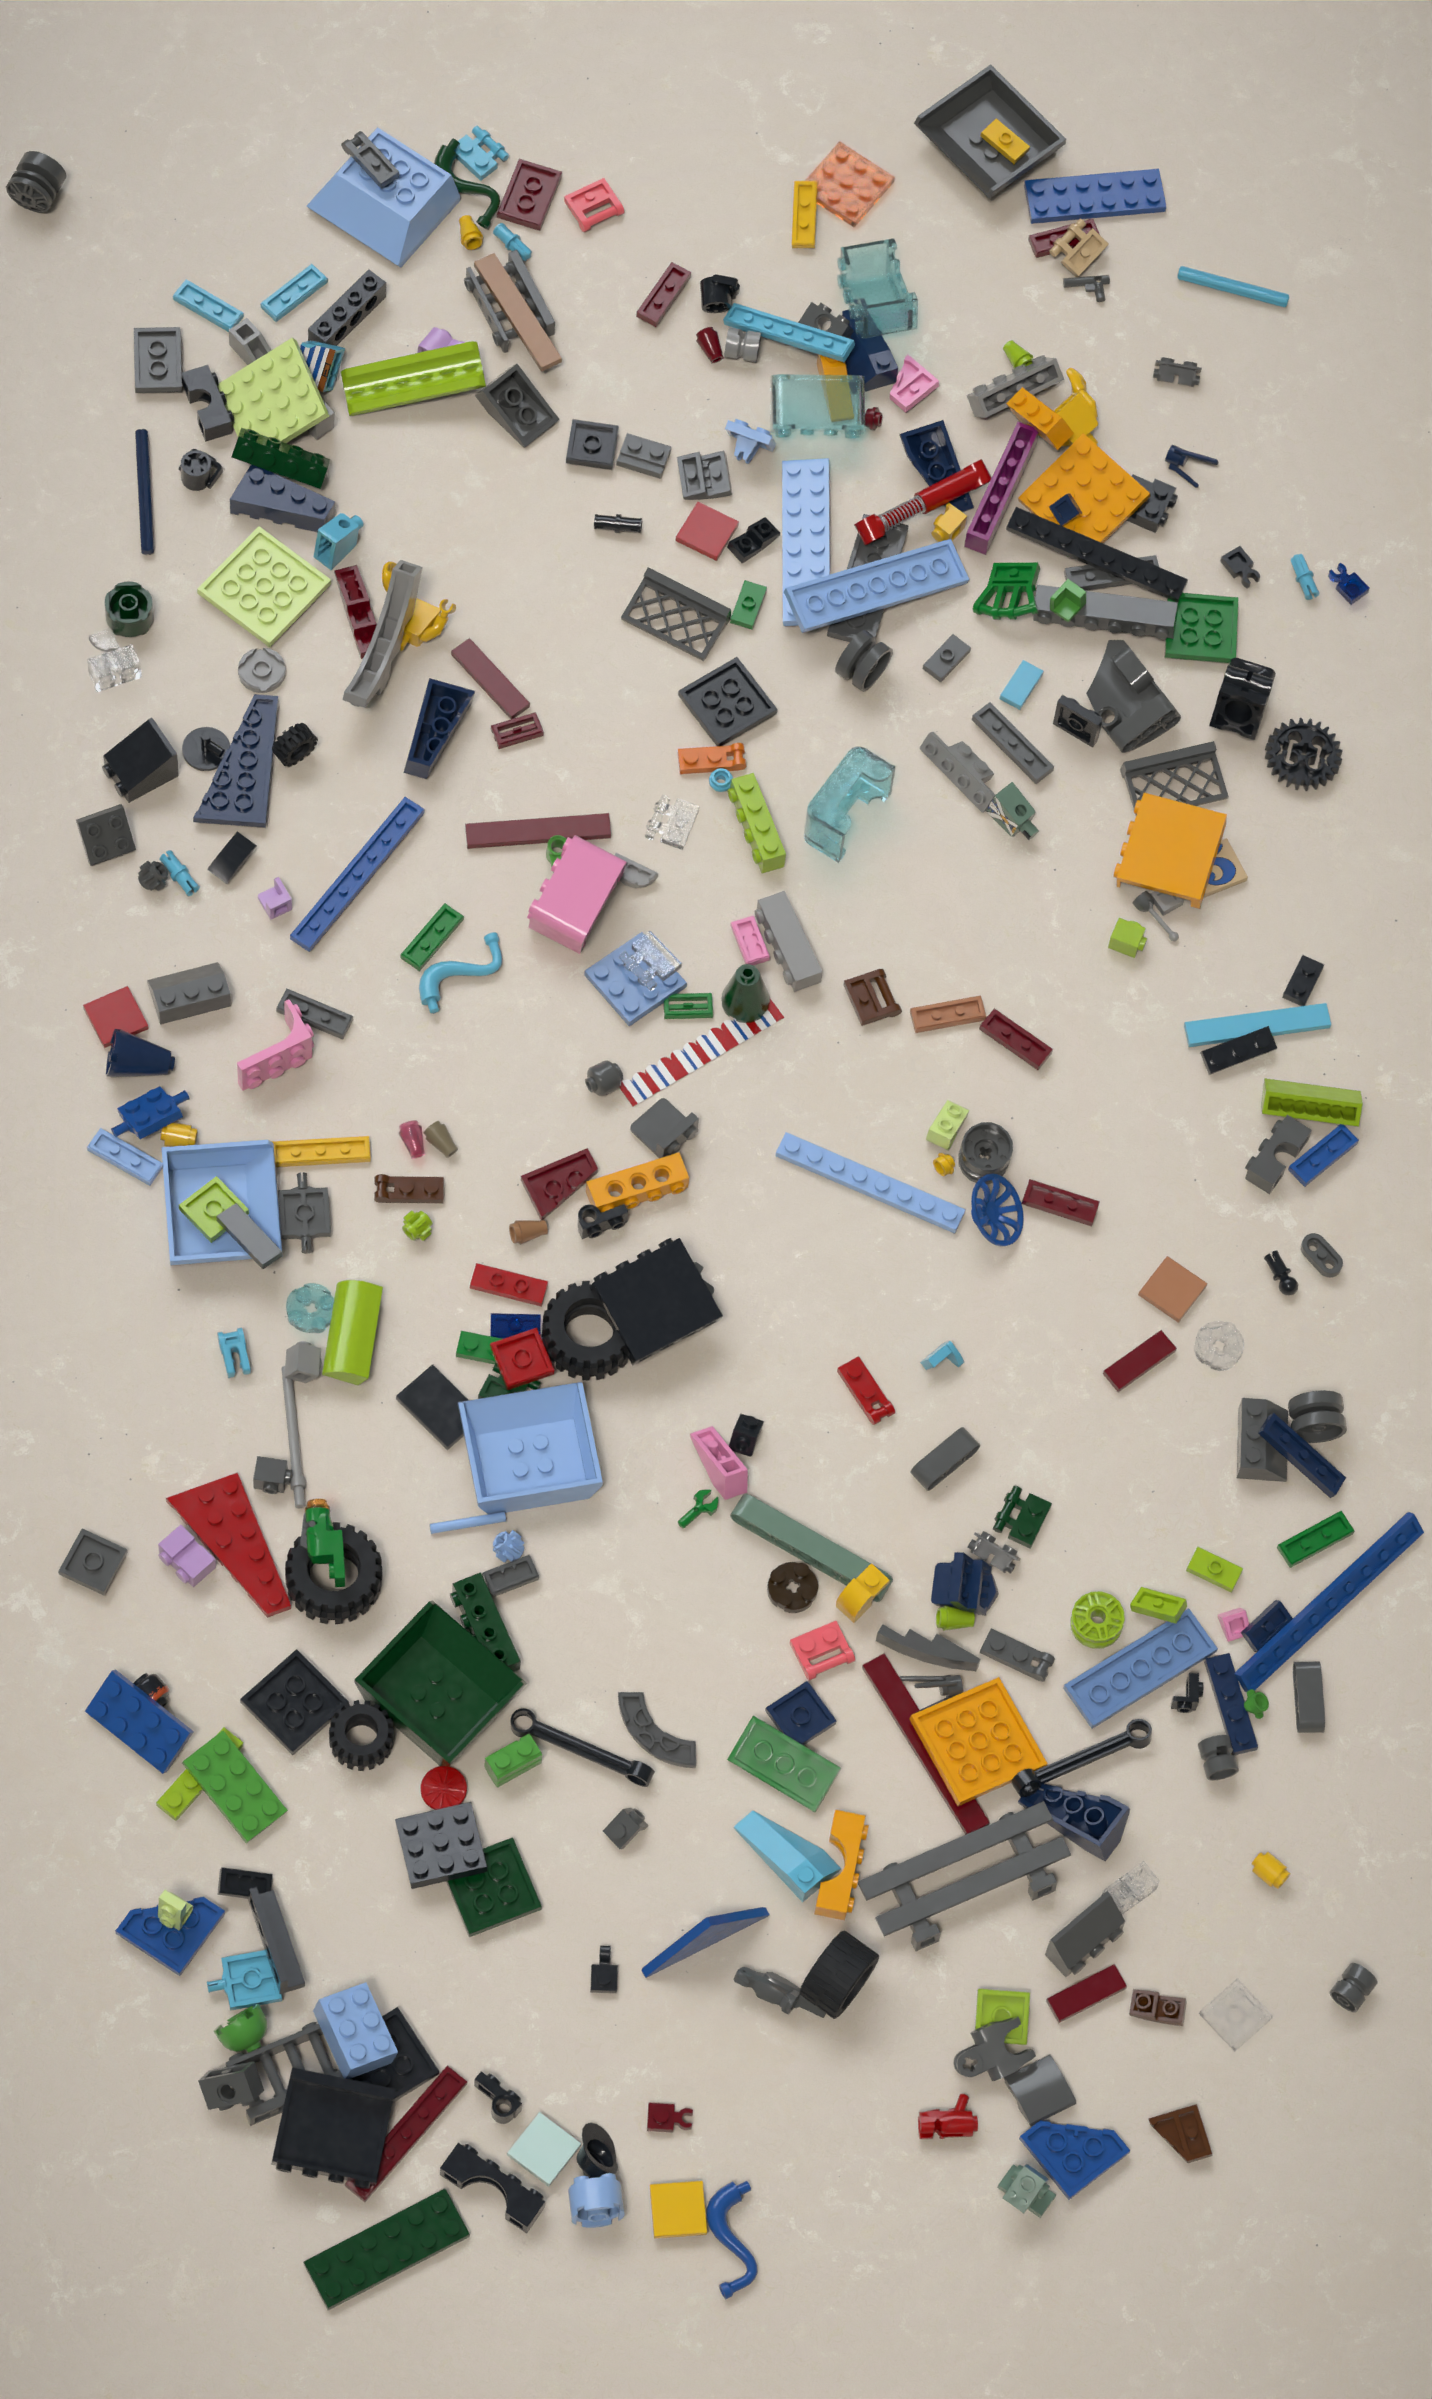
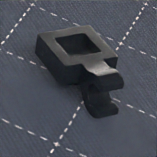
[590,1946,618,1993]

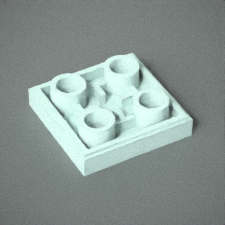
[507,2112,581,2187]

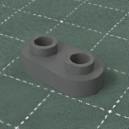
[1301,1233,1343,1278]

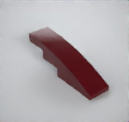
[334,565,377,659]

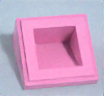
[1218,1608,1249,1642]

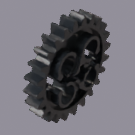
[1265,718,1343,791]

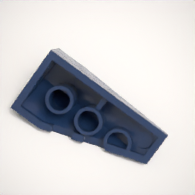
[842,305,898,395]
[899,420,974,512]
[1018,1784,1130,1862]

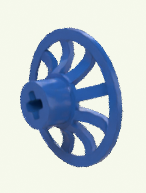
[971,1174,1024,1246]

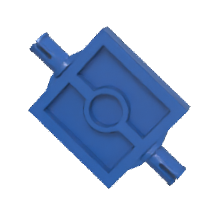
[111,1086,190,1139]

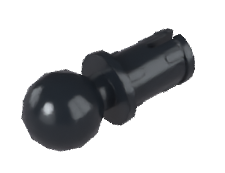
[1264,1250,1298,1296]

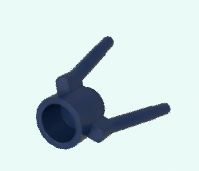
[1165,444,1219,488]

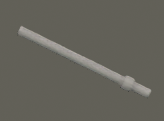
[281,1366,306,1509]

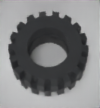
[329,1700,394,1771]

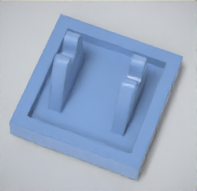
[725,419,776,464]

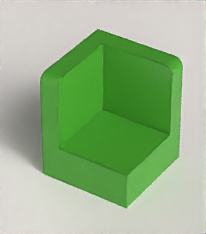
[1050,579,1086,622]

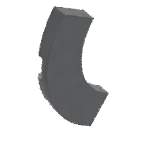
[618,1692,696,1768]

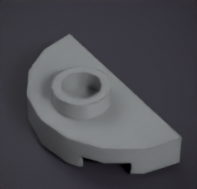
[615,853,658,888]

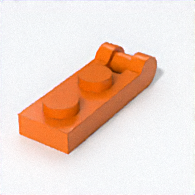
[677,743,747,774]

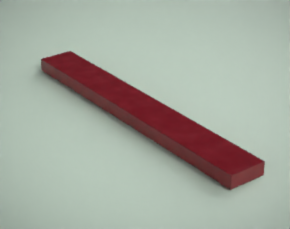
[862,1653,990,1835]

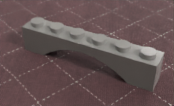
[229,318,334,440]

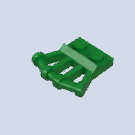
[973,562,1040,620]

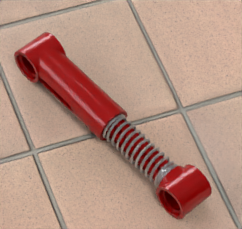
[854,459,992,546]

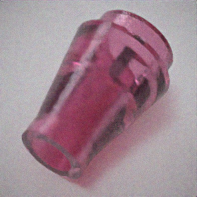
[398,1120,425,1159]

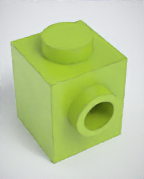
[1108,918,1147,958]

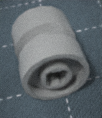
[724,327,761,362]

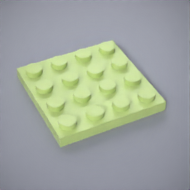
[217,338,329,443]
[197,526,331,647]

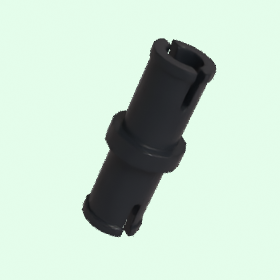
[594,514,642,533]

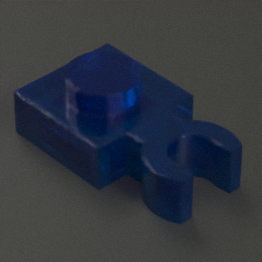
[1328,563,1370,605]

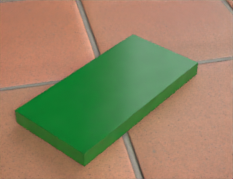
[727,1716,841,1812]

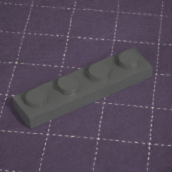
[1064,555,1159,591]
[972,702,1054,784]

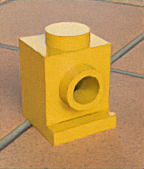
[931,503,967,542]

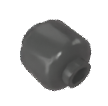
[585,1060,623,1096]

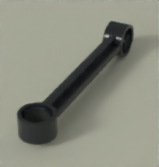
[510,1708,655,1787]
[1011,1719,1152,1797]

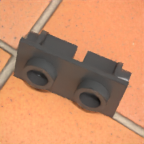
[1153,357,1202,387]
[967,1531,1021,1574]

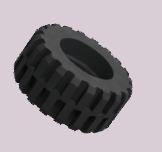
[542,1281,630,1381]
[285,1522,382,1625]

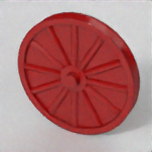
[421,1766,467,1810]

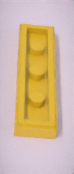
[271,1136,371,1167]

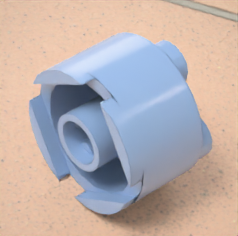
[568,2173,625,2228]

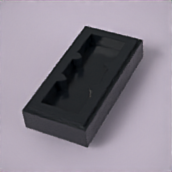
[217,1867,272,1899]

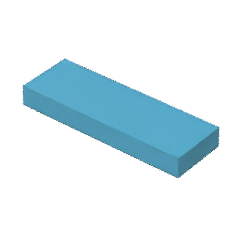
[260,264,328,322]
[173,279,244,332]

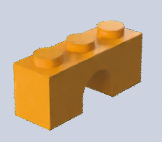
[1006,387,1074,450]

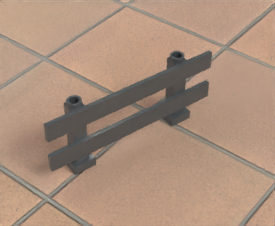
[858,1801,1071,1951]

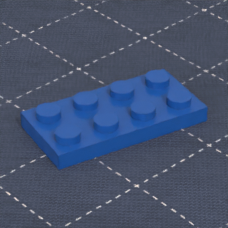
[85,1669,194,1774]

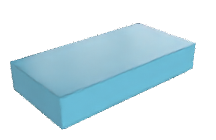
[999,660,1044,710]

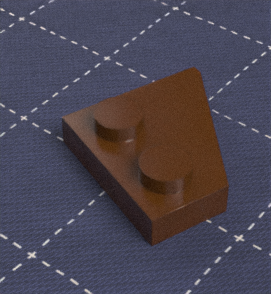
[1149,2104,1213,2163]

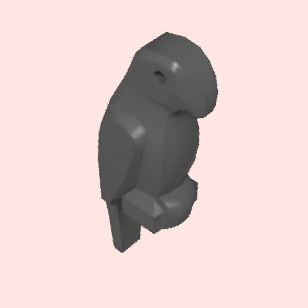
[733,1967,826,2018]

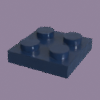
[765,1681,837,1745]

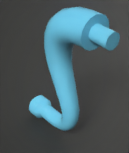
[419,932,502,1013]

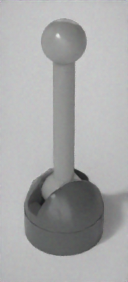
[1133,891,1179,941]

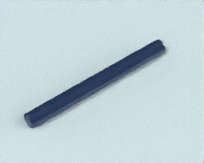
[135,429,154,555]

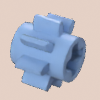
[493,1530,524,1563]

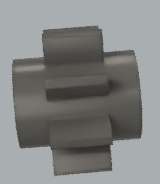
[138,861,168,891]

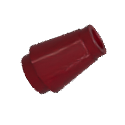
[696,327,724,363]

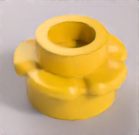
[933,1153,955,1176]

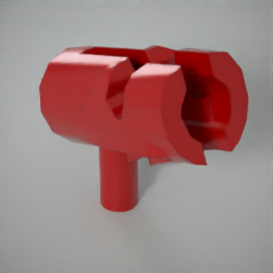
[918,2094,978,2139]

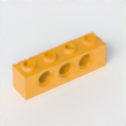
[586,1152,689,1213]

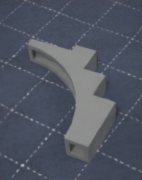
[343,560,423,708]

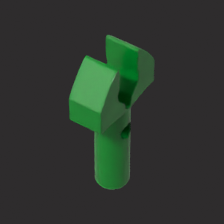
[678,1489,718,1528]

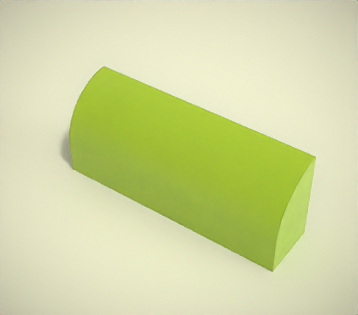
[1261,1078,1363,1127]
[322,1280,383,1386]

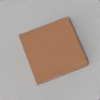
[1138,1256,1208,1323]

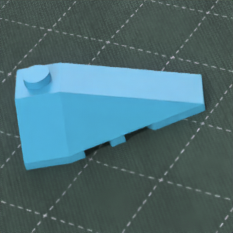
[734,1811,841,1903]

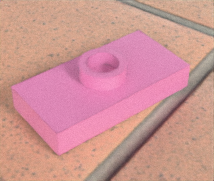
[731,915,770,965]

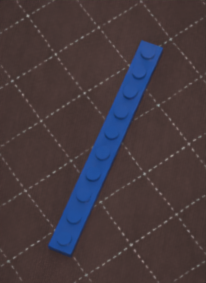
[1234,1512,1424,1693]

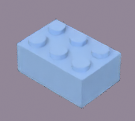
[313,1982,398,2079]

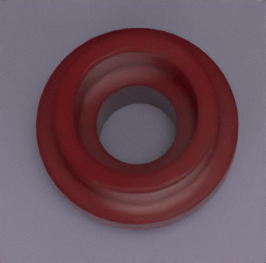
[864,407,883,430]

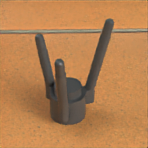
[899,1675,963,1711]

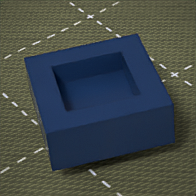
[1049,493,1082,526]

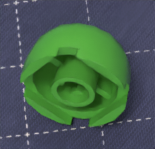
[214,2004,267,2053]

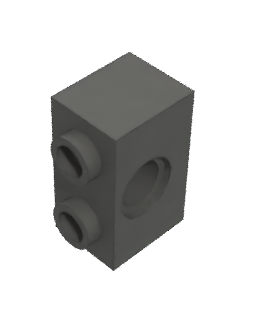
[798,302,854,338]
[198,2062,264,2111]

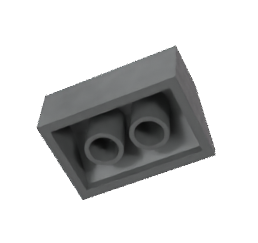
[147,962,231,1025]
[1236,1398,1288,1482]
[1045,1891,1125,1977]

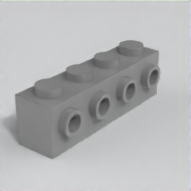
[966,355,1064,418]
[754,891,822,992]

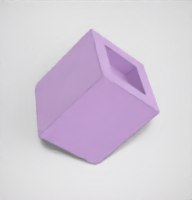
[258,877,292,920]

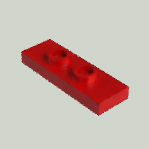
[470,1263,548,1307]

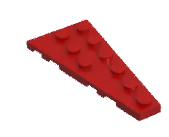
[166,1472,291,1618]

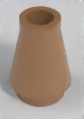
[509,1220,548,1245]

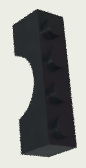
[440,2143,545,2234]

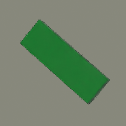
[400,903,464,971]
[1277,1511,1354,1568]

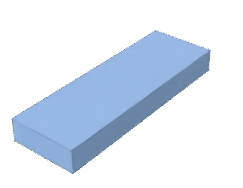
[87,1128,163,1186]

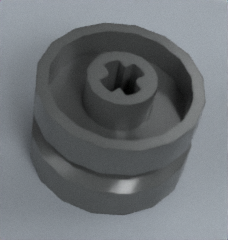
[835,630,893,692]
[1288,1390,1347,1443]

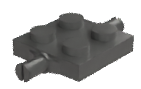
[278,1172,331,1254]

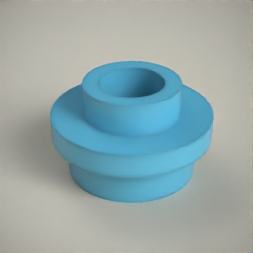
[709,768,733,792]

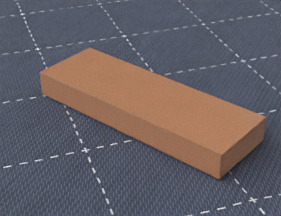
[910,995,987,1033]

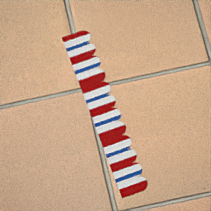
[620,999,784,1106]

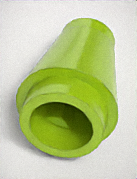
[1003,340,1033,368]
[936,1605,975,1631]

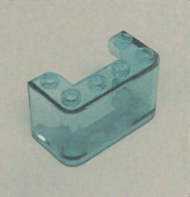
[837,238,918,339]
[804,746,896,863]

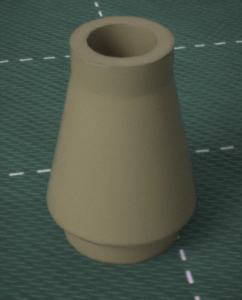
[423,1121,458,1158]

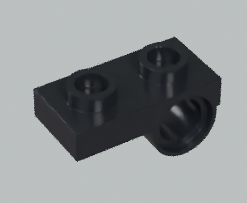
[577,1204,628,1239]
[474,2071,522,2124]

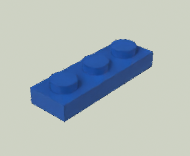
[1288,1124,1359,1187]

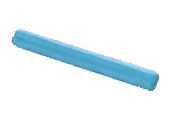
[1177,266,1289,307]

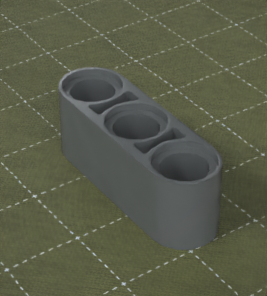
[910,1427,980,1491]
[1293,1661,1325,1733]

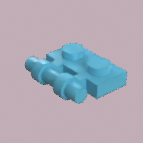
[455,126,509,181]

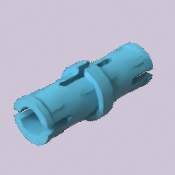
[159,850,200,896]

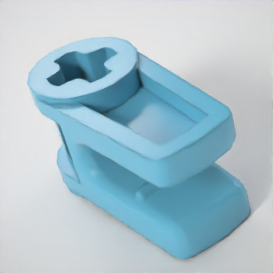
[217,1327,251,1378]

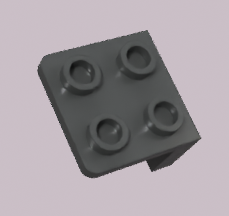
[630,1098,699,1158]

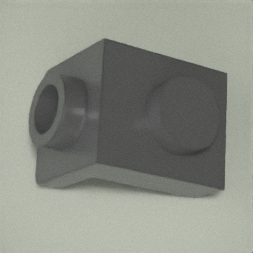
[603,1808,648,1849]

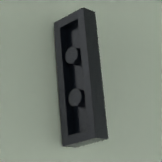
[1200,1026,1277,1075]

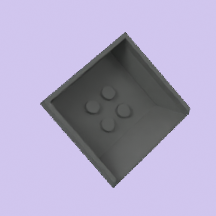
[914,64,1066,199]

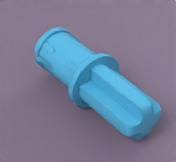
[493,223,532,261]
[1291,554,1320,600]

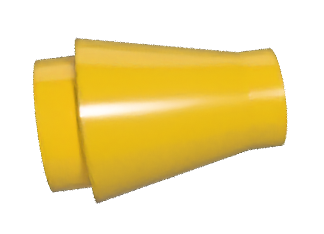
[459,215,483,250]

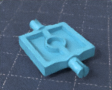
[207,1950,282,2011]

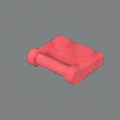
[564,178,624,232]
[790,1621,855,1680]

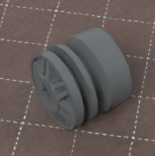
[6,151,67,213]
[958,1122,1013,1184]

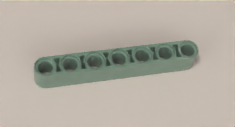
[730,1494,893,1602]

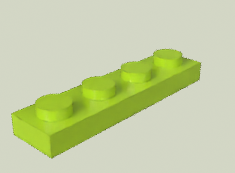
[156,1727,243,1821]

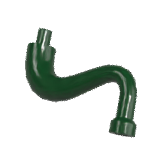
[434,138,500,229]

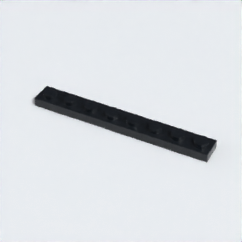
[1006,507,1188,602]

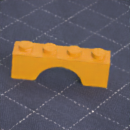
[814,1810,869,1921]

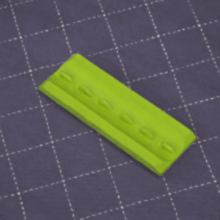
[340,341,486,416]

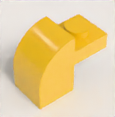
[836,1563,890,1623]

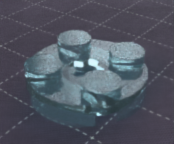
[286,1283,334,1333]

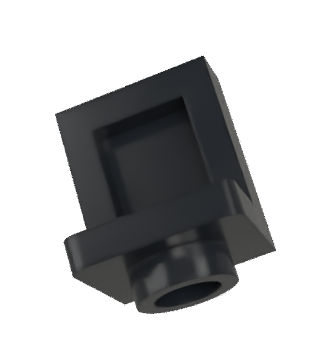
[729,1413,764,1457]
[1171,1673,1203,1713]

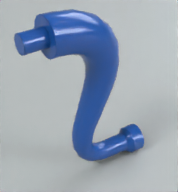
[706,2181,758,2300]

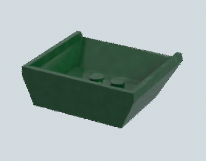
[354,1600,527,1766]

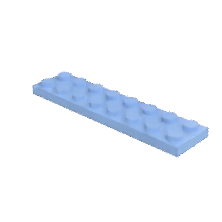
[782,458,830,626]
[783,539,970,633]

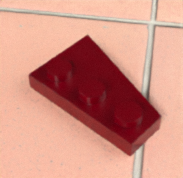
[521,1148,598,1220]

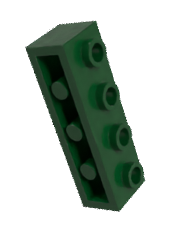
[231,428,330,489]
[450,1572,521,1672]

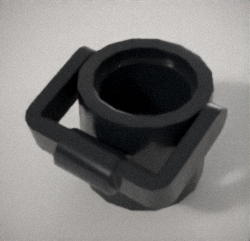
[700,274,740,313]
[179,449,223,491]

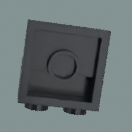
[1126,474,1178,533]

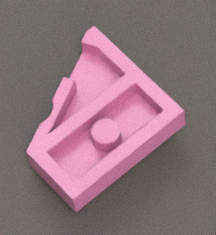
[890,355,939,412]

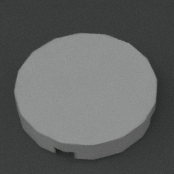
[238,648,286,693]

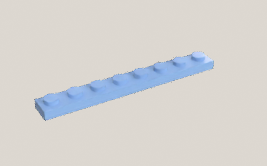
[775,1132,966,1234]

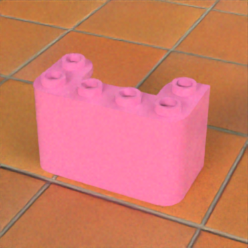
[527,835,627,954]

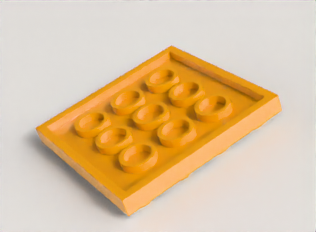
[1018,433,1150,543]
[909,1677,1048,1806]

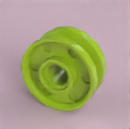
[1070,1591,1125,1649]

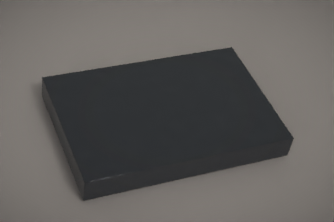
[396,1364,469,1450]

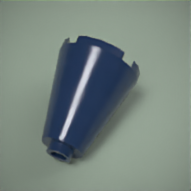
[106,1029,175,1077]

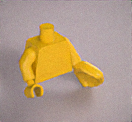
[1038,368,1098,447]
[382,561,456,651]

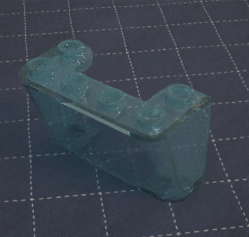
[770,374,866,438]

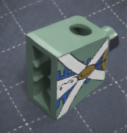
[986,782,1039,840]

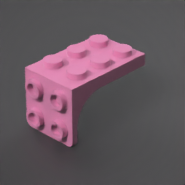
[237,999,314,1091]

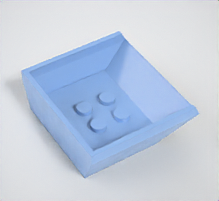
[307,127,460,268]
[161,1140,283,1265]
[458,1382,603,1514]

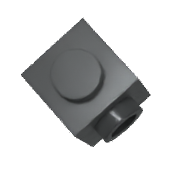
[253,1456,292,1494]

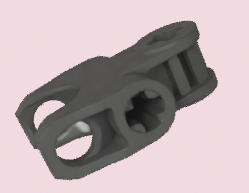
[953,2016,1036,2081]

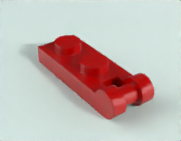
[837,1356,895,1425]

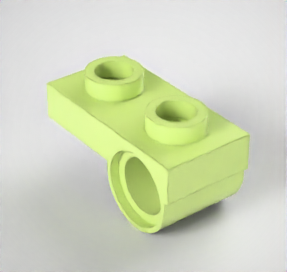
[926,1100,969,1150]
[158,1890,194,1931]

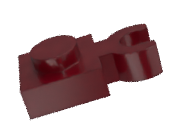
[647,2103,693,2133]

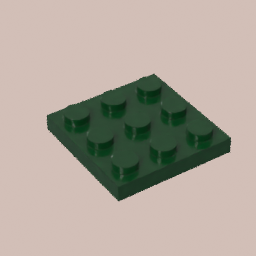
[446,1837,542,1937]

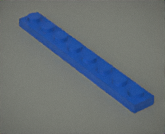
[290,797,424,952]

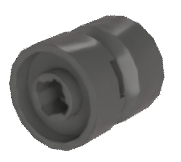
[1198,1735,1239,1781]
[1329,1963,1378,2012]

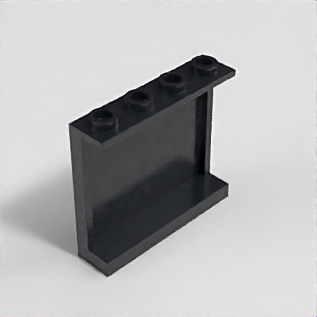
[590,1238,723,1366]
[271,2067,396,2189]

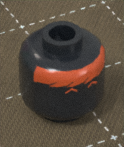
[133,1673,169,1707]

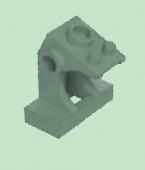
[997,2164,1056,2218]

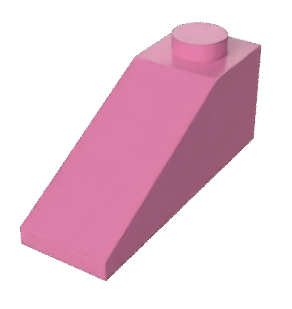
[690,1426,748,1500]

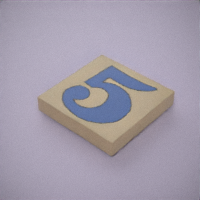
[1204,838,1248,898]

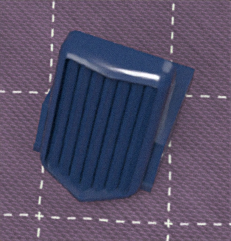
[931,1552,999,1615]

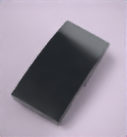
[727,517,780,563]
[207,831,257,884]

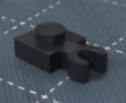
[1220,546,1260,588]

